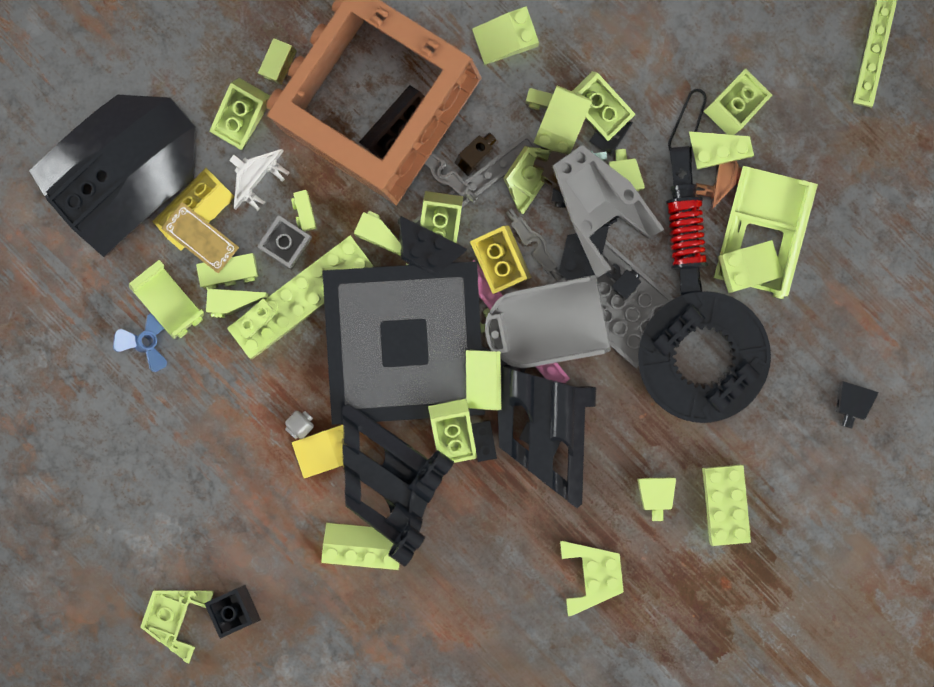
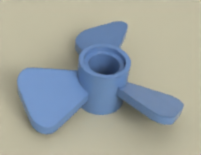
[113,313,167,372]

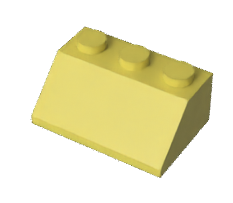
[470,225,532,294]

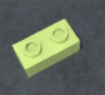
[525,88,553,110]
[291,190,317,232]
[234,299,277,339]

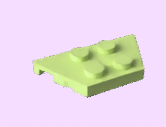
[503,146,552,214]

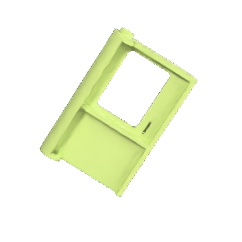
[714,166,818,299]

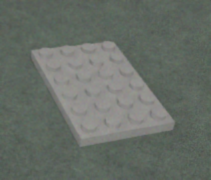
[559,240,673,368]

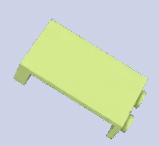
[129,260,204,340]

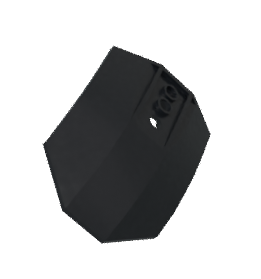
[29,95,196,257]

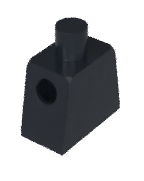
[836,381,879,429]

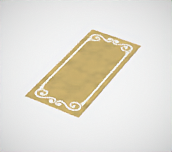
[161,202,239,274]

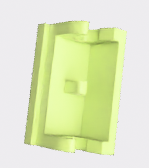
[258,38,297,85]

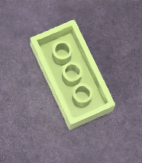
[702,464,751,546]

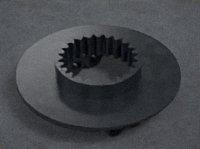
[638,291,771,423]

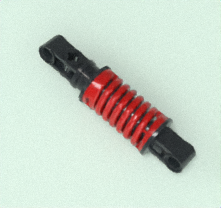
[666,146,708,295]

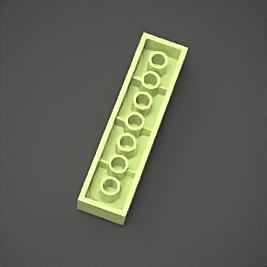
[227,236,374,359]

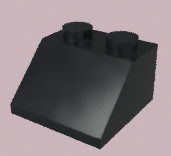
[204,585,261,639]

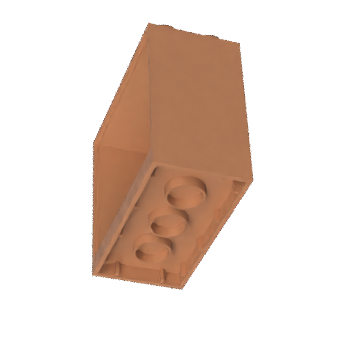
[266,0,482,206]

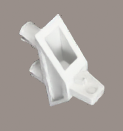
[229,149,290,211]

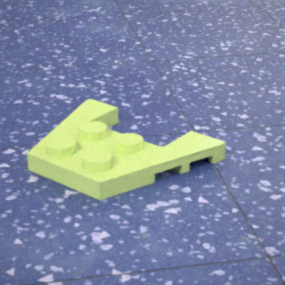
[560,541,624,616]
[141,590,215,663]

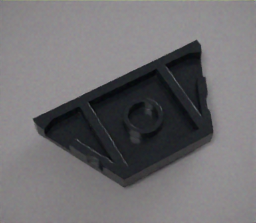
[398,216,467,276]
[558,226,609,280]

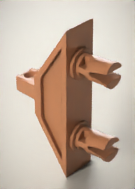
[695,161,742,211]

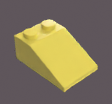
[292,425,343,478]

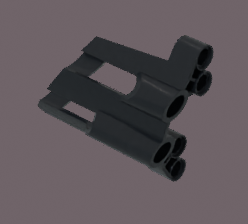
[498,366,596,508]
[342,404,454,567]

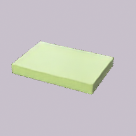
[466,350,501,410]

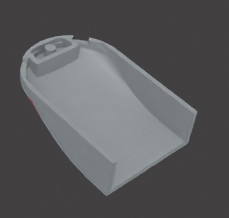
[485,275,611,368]

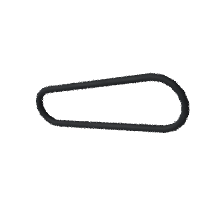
[668,89,707,151]

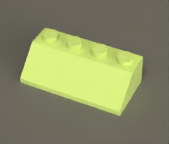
[321,523,400,570]

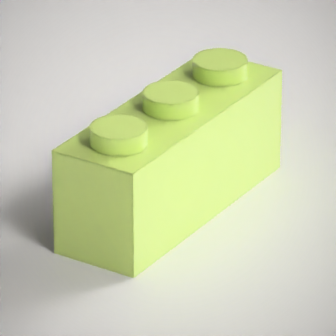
[196,253,259,290]

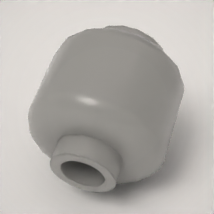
[285,411,314,439]

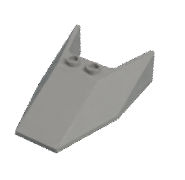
[553,145,664,278]

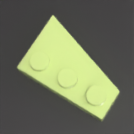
[689,131,754,170]

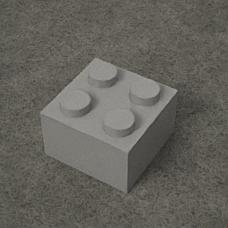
[257,215,312,269]

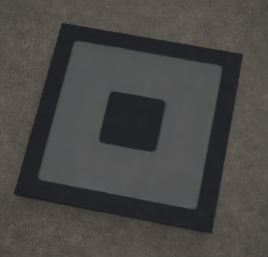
[322,261,485,425]

